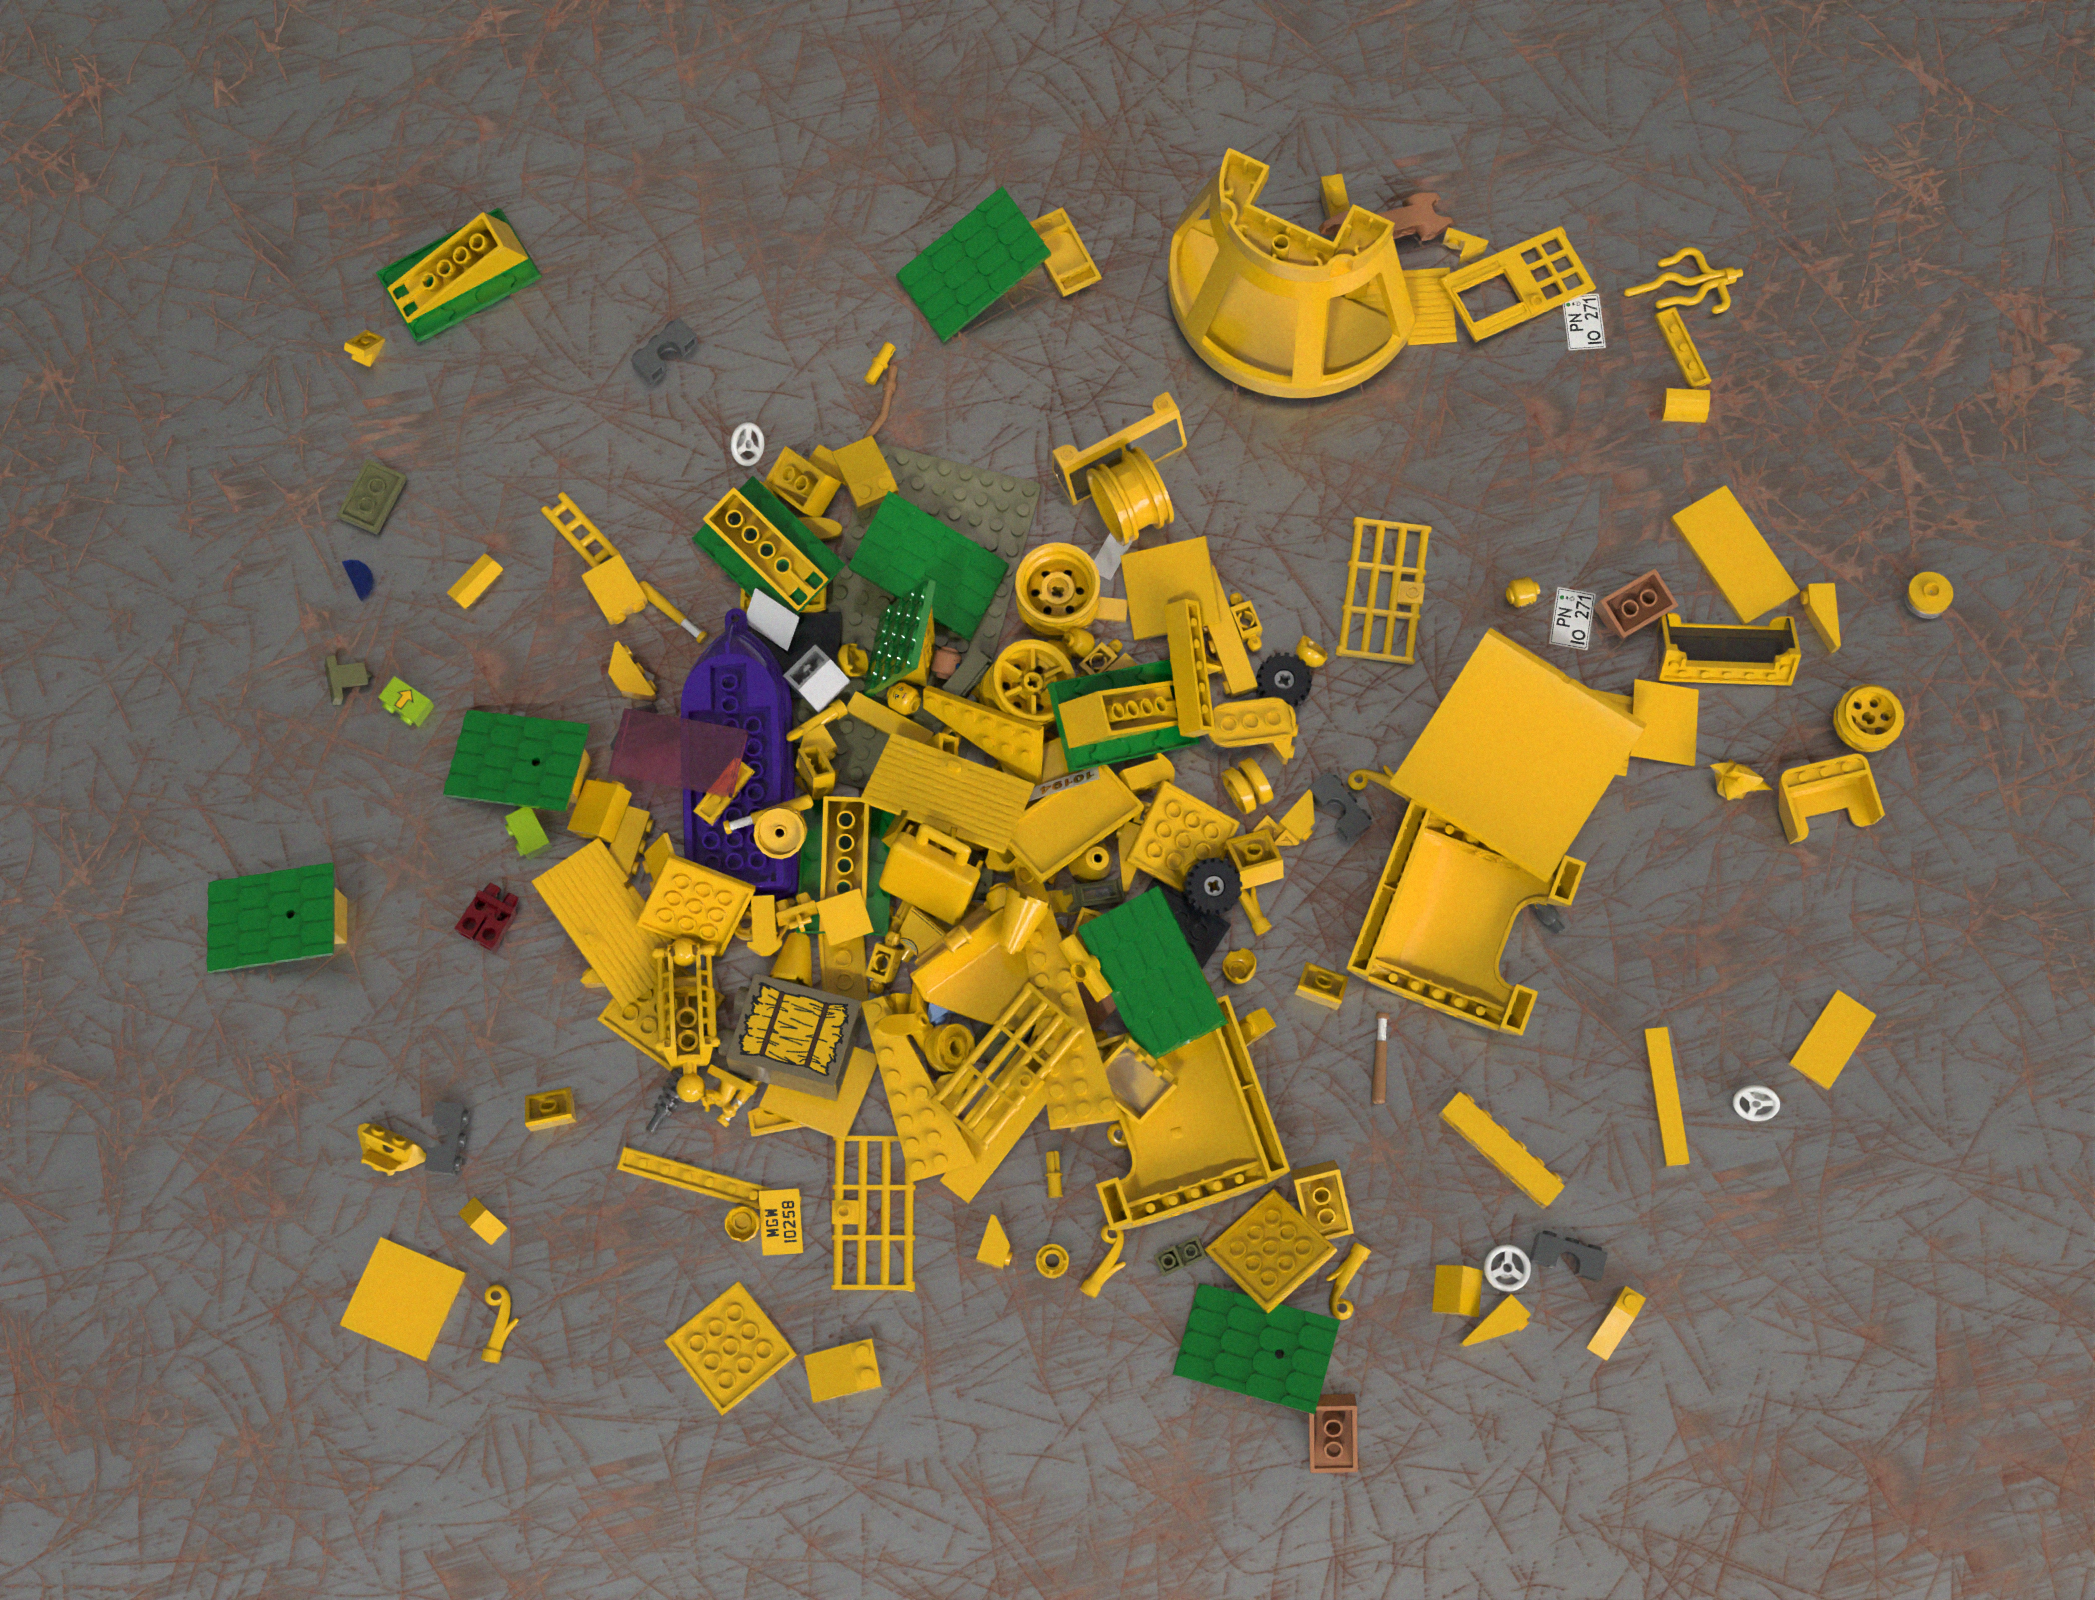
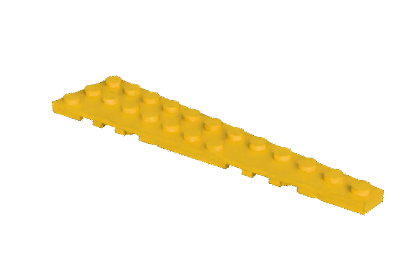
[1015,866,1121,1130]

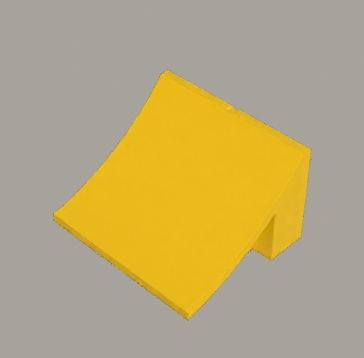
[1389,627,1647,883]

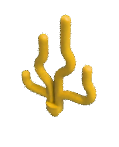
[1624,247,1743,314]

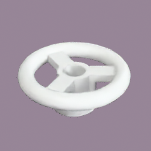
[731,422,765,466]
[1733,1085,1780,1121]
[1484,1244,1531,1292]

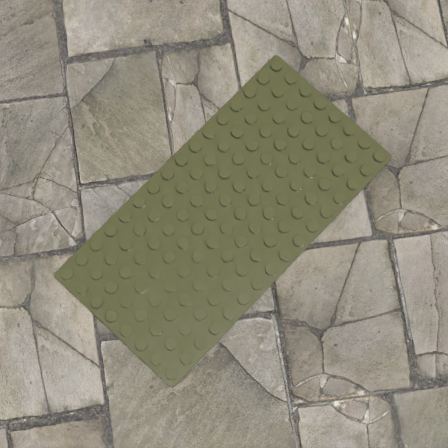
[792,442,1041,790]

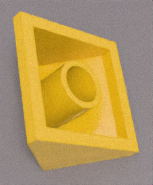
[1294,961,1349,1010]
[525,1087,577,1131]
[1432,1265,1483,1318]

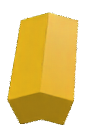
[446,553,504,610]

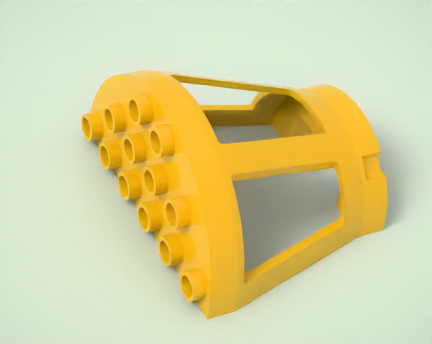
[1167,147,1416,398]

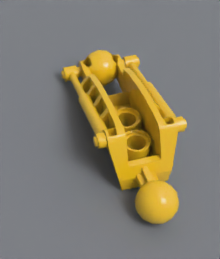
[652,937,720,1103]

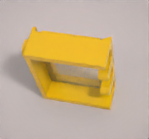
[1102,1034,1179,1125]

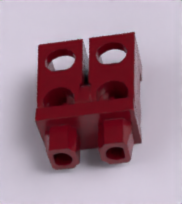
[454,882,520,954]

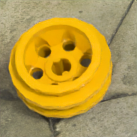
[1833,684,1904,752]

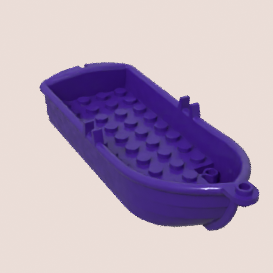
[681,608,798,907]

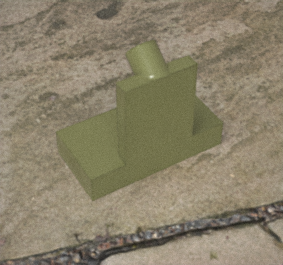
[324,655,372,706]
[971,850,993,901]

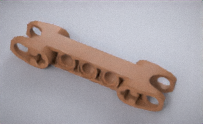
[1318,193,1455,241]

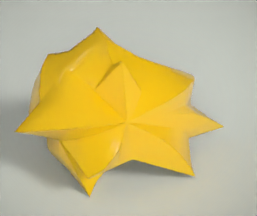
[1709,758,1773,800]

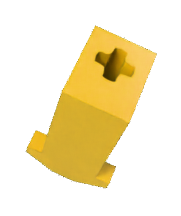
[1117,753,1175,796]
[747,895,782,956]

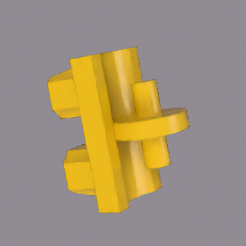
[775,892,818,933]

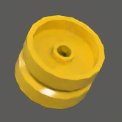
[1221,757,1274,815]
[754,805,807,859]

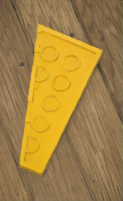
[923,685,1044,786]

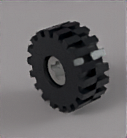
[1256,652,1312,710]
[1182,858,1243,915]

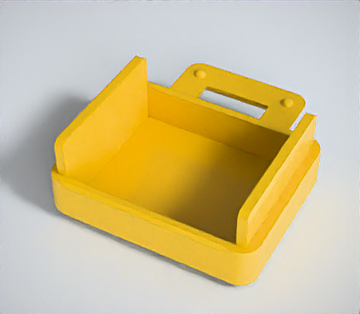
[879,824,984,925]

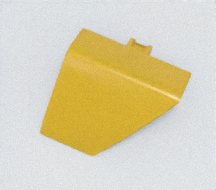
[910,908,1036,1031]

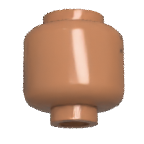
[931,646,962,680]

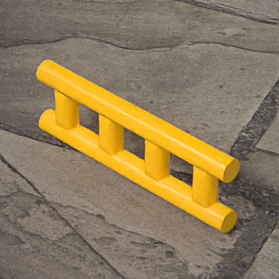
[541,492,621,568]

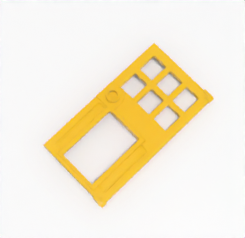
[1438,225,1596,342]

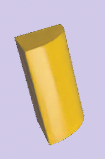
[1662,388,1710,423]

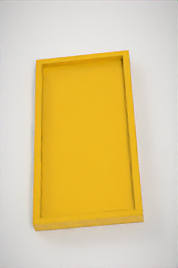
[1670,485,1800,625]
[1007,765,1144,884]

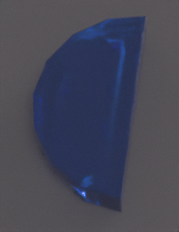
[342,560,374,601]

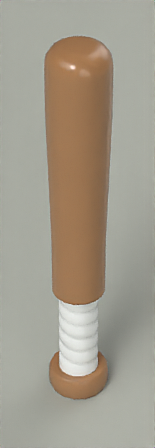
[1371,1012,1390,1104]

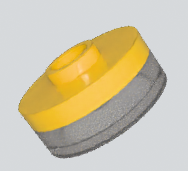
[1904,572,1953,619]

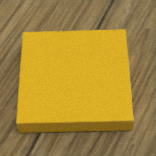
[816,888,874,946]

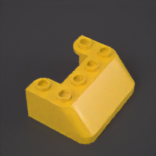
[1779,754,1885,844]

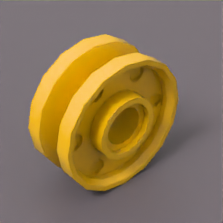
[924,1023,975,1072]

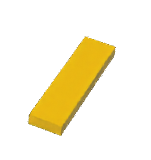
[1654,307,1712,389]
[846,691,934,744]

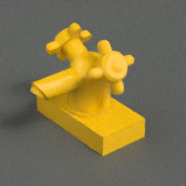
[701,1064,757,1120]

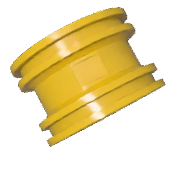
[1086,446,1174,546]
[1015,542,1100,640]
[978,639,1075,733]

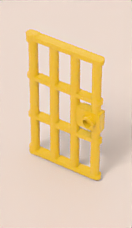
[1335,517,1432,665]
[930,981,1086,1150]
[831,1136,916,1292]

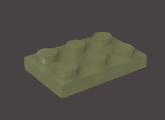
[337,459,408,535]

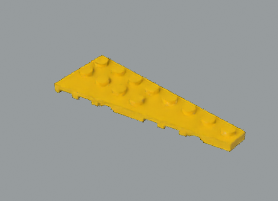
[861,996,978,1182]

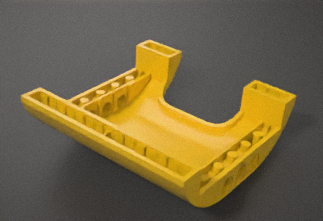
[1346,798,1586,1036]
[1096,995,1290,1230]

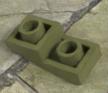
[1154,1236,1208,1277]

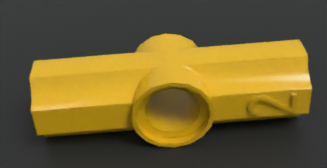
[1058,934,1113,1003]

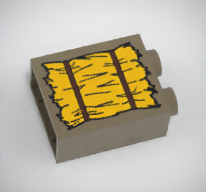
[719,974,864,1101]

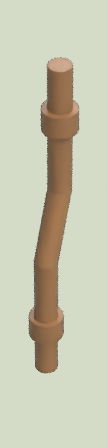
[863,366,898,439]

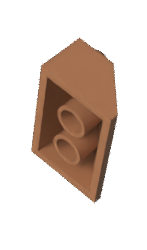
[1593,568,1679,639]

